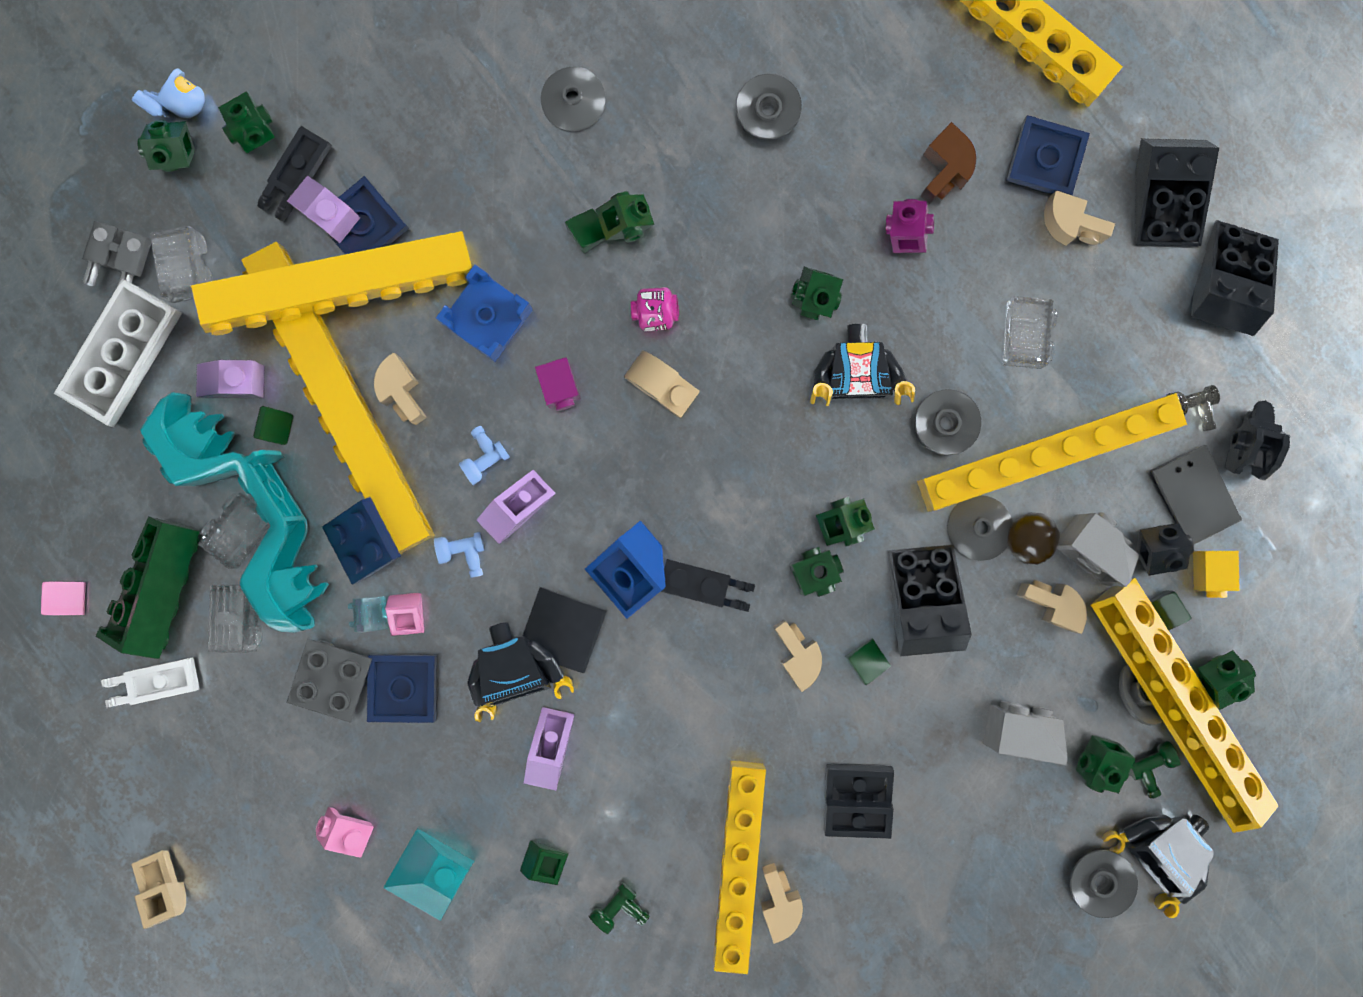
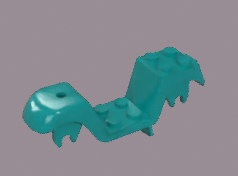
[140,392,329,633]

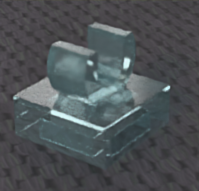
[348,596,388,632]

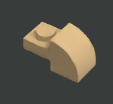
[1044,191,1115,246]
[624,350,700,418]
[374,353,427,425]
[1017,580,1087,634]
[773,620,822,692]
[131,850,186,929]
[761,863,803,944]

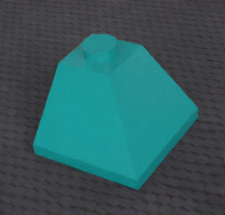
[383,828,474,921]

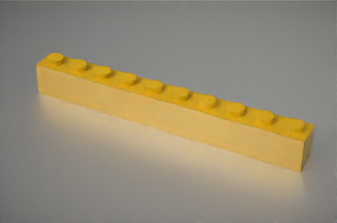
[241,241,435,554]

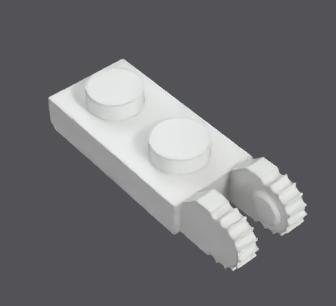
[101,657,200,708]

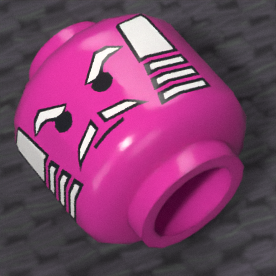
[631,287,679,331]

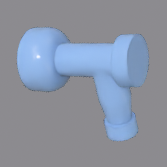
[458,426,510,485]
[434,532,485,578]

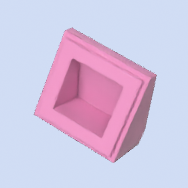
[41,581,86,615]
[385,593,424,636]

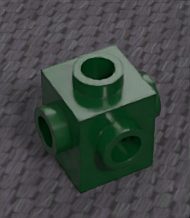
[218,91,275,154]
[137,120,195,172]
[595,191,655,242]
[791,266,844,320]
[816,496,875,547]
[789,547,844,597]
[1198,650,1256,710]
[1076,735,1135,794]

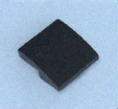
[522,587,607,673]
[824,764,894,839]

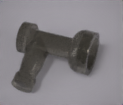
[1166,385,1220,431]

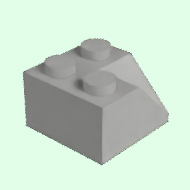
[1057,512,1139,587]
[983,701,1067,765]

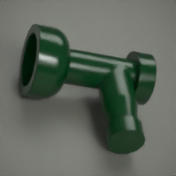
[1130,741,1181,799]
[589,882,650,934]

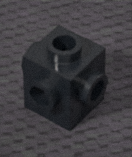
[1137,523,1194,576]

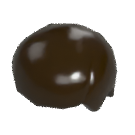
[1007,512,1060,565]

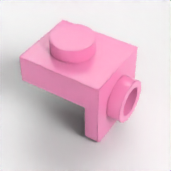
[316,807,374,858]

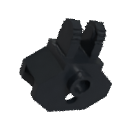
[1226,400,1290,480]

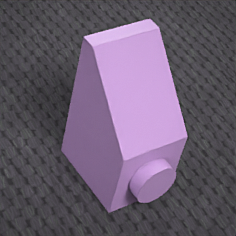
[287,175,360,243]
[196,360,265,398]
[477,470,555,544]
[524,707,574,791]

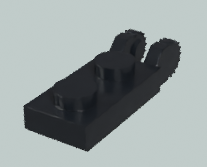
[257,126,332,221]
[661,559,755,612]

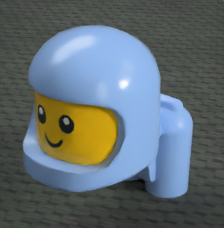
[132,68,205,118]

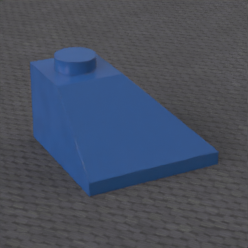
[585,521,666,619]

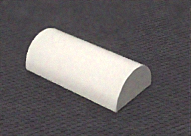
[54,278,182,427]

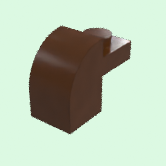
[920,122,977,205]

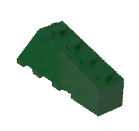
[95,516,200,659]

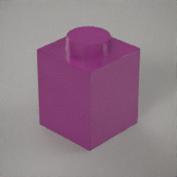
[535,357,581,411]

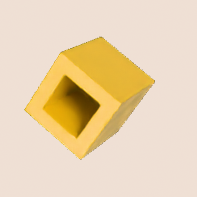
[1193,551,1240,598]

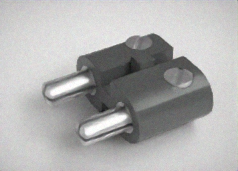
[82,221,152,286]

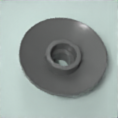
[541,67,606,132]
[736,74,802,139]
[915,389,981,455]
[947,495,1013,561]
[1119,664,1163,726]
[1070,850,1138,918]

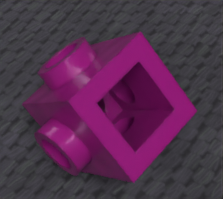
[886,199,935,253]

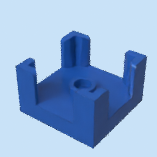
[436,264,533,362]

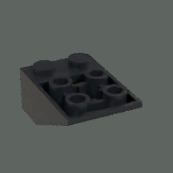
[1135,138,1219,246]
[1191,220,1279,336]
[888,545,972,657]

